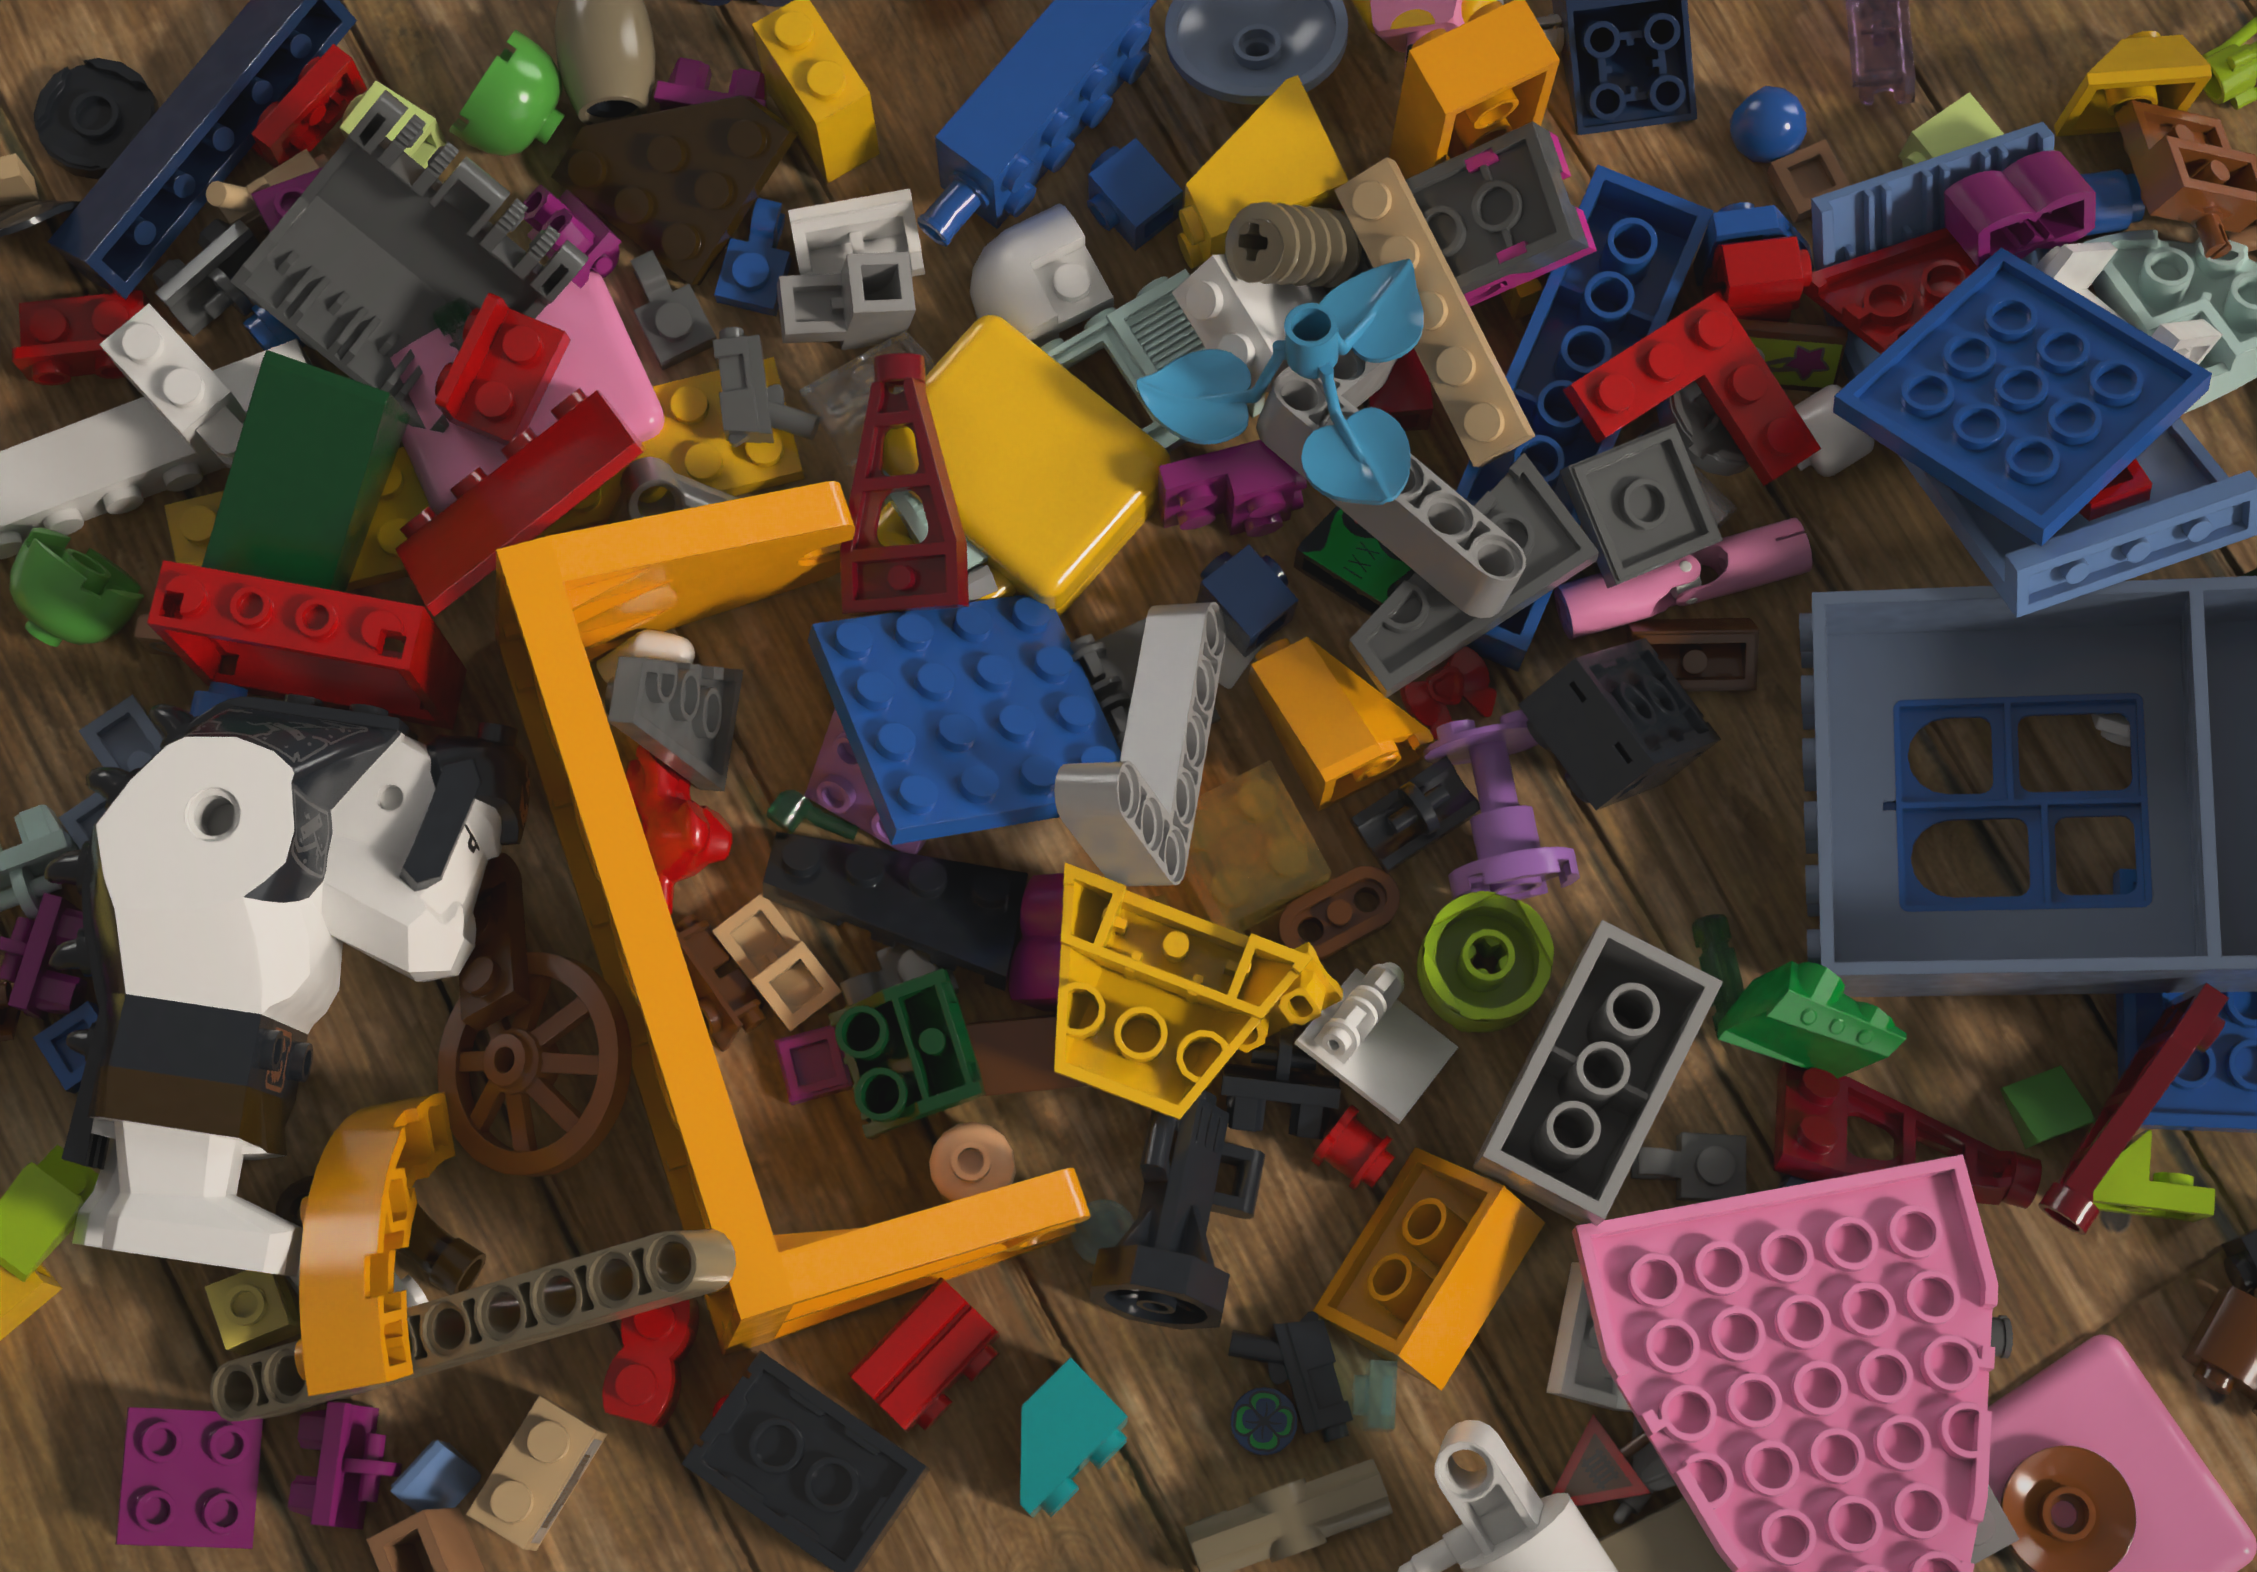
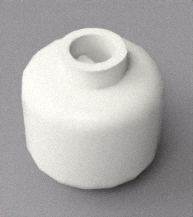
[1794,384,1874,477]

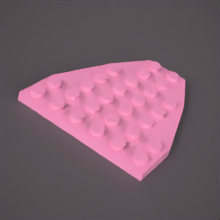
[1572,1154,1998,1572]

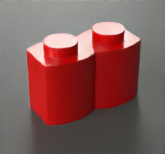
[1702,236,1812,322]
[602,1298,699,1429]

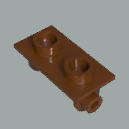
[674,914,767,1052]

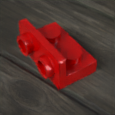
[250,44,367,168]
[12,290,149,386]
[435,293,571,445]

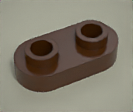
[1278,866,1400,962]

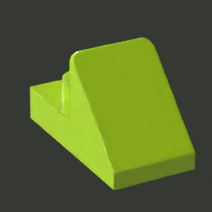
[2093,1129,2215,1222]
[0,1144,99,1282]

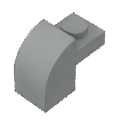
[776,252,916,350]

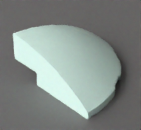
[2083,229,2257,413]

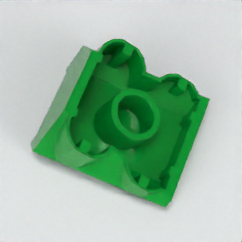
[1718,961,1907,1079]

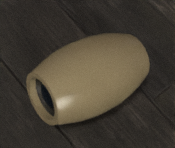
[555,0,656,125]

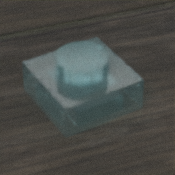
[1352,1360,1397,1433]

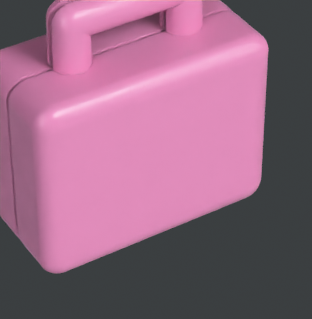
[390,269,665,540]
[1987,1335,2257,1572]

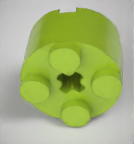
[1417,891,1554,1033]

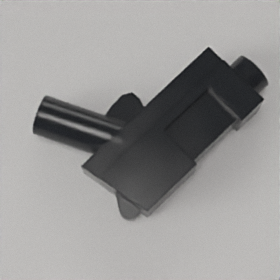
[1228,1311,1353,1443]

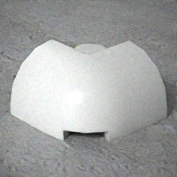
[970,203,1114,348]

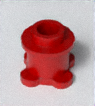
[1311,1104,1395,1190]

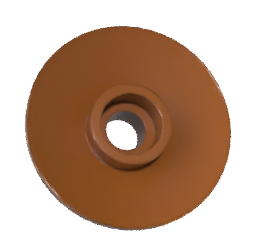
[2001,1446,2136,1572]

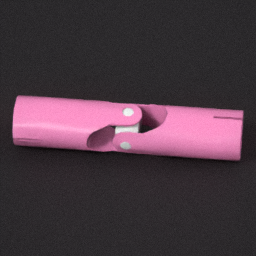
[1554,518,1813,640]

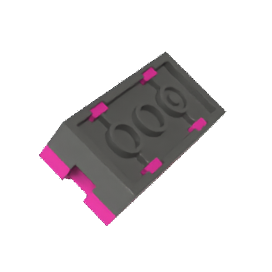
[1330,121,1597,307]

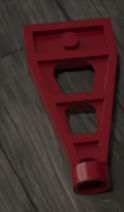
[840,353,969,616]
[2038,983,2229,1235]
[1773,1062,2042,1209]

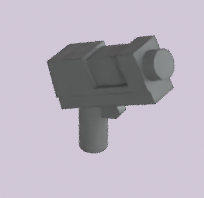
[713,327,820,447]

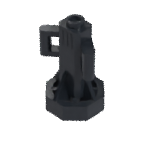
[1090,1091,1265,1330]

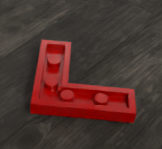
[1563,290,1821,486]

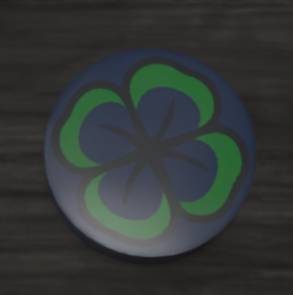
[1230,1388,1297,1456]

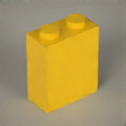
[752,0,880,183]

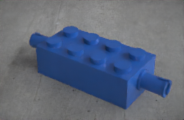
[917,0,1157,247]

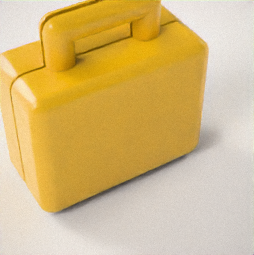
[877,315,1171,616]

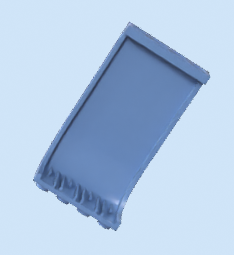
[1811,122,2257,618]

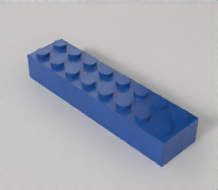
[1456,164,1713,672]

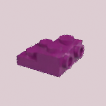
[1158,439,1307,537]

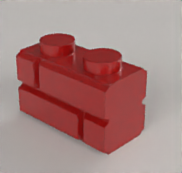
[848,1277,1000,1433]

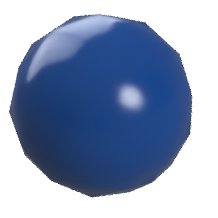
[1730,86,1807,164]

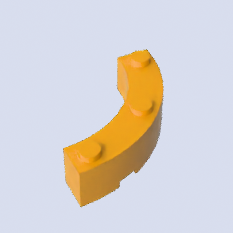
[294,1091,456,1396]

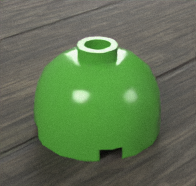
[449,29,565,157]
[9,527,144,647]

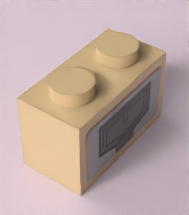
[466,1396,607,1551]

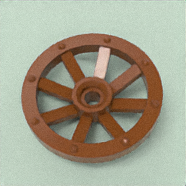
[437,952,632,1177]

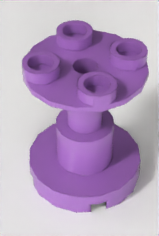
[1423,710,1580,900]

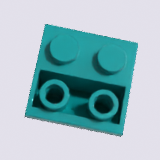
[1020,1357,1128,1518]

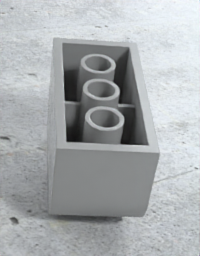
[1472,920,1723,1226]

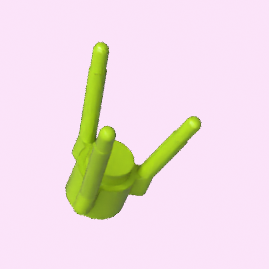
[2202,17,2257,110]

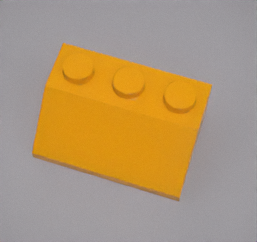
[1313,1147,1545,1391]

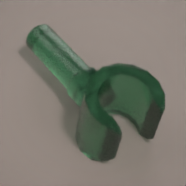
[767,790,859,841]

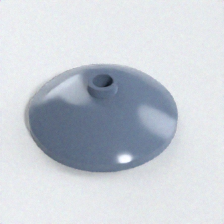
[1165,0,1348,105]

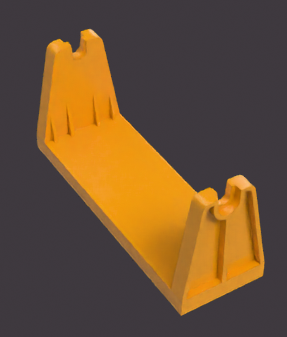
[495,481,1091,1357]

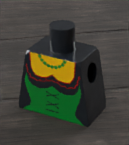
[1294,506,1415,616]

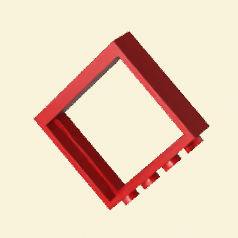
[147,560,467,730]

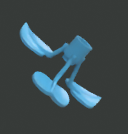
[1136,259,1424,505]

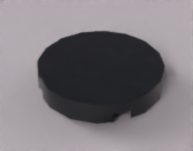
[33,58,159,179]

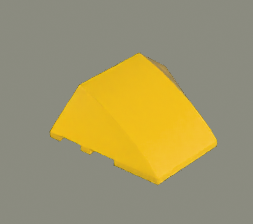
[1054,862,1313,1120]

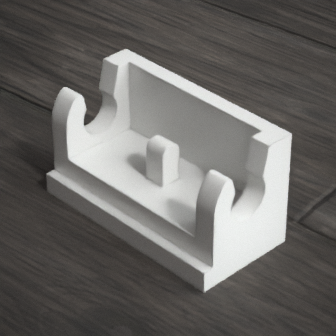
[788,189,925,277]

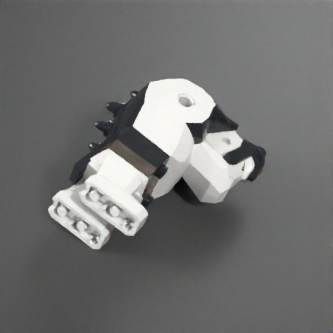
[44,694,530,1277]

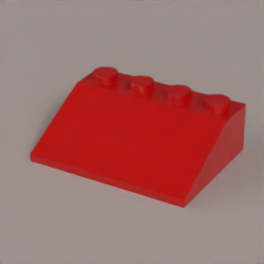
[395,388,647,617]

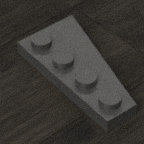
[1349,453,1599,699]
[605,656,743,791]

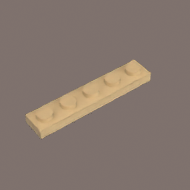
[1334,157,1535,467]

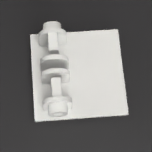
[1294,962,1458,1124]

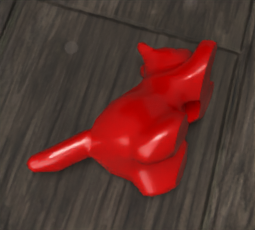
[625,745,733,915]

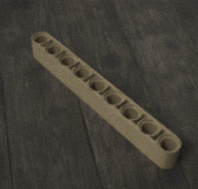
[210,1229,736,1421]

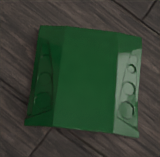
[828,968,986,1140]

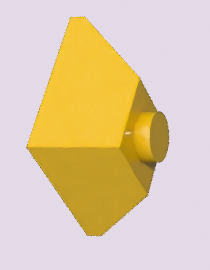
[2054,31,2212,136]

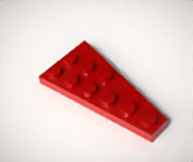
[1803,228,2152,521]

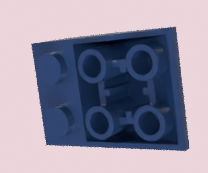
[1552,0,1697,135]

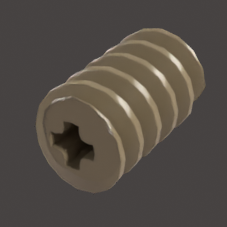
[1225,202,1362,288]

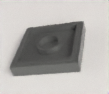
[1559,423,1723,588]

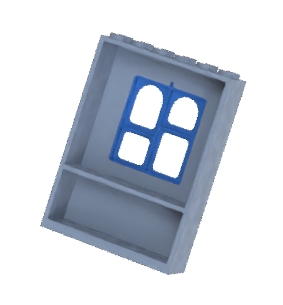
[1799,576,2257,997]

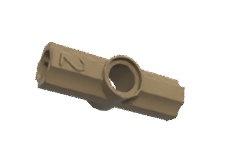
[1184,1459,1393,1572]

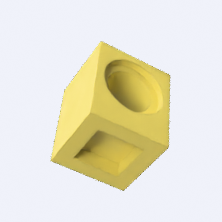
[205,1270,301,1355]

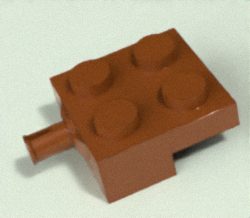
[2115,100,2257,259]

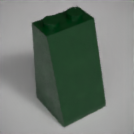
[202,350,410,592]

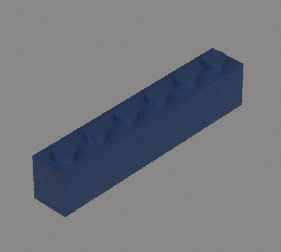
[48,0,357,299]

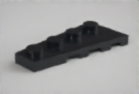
[763,831,1028,991]

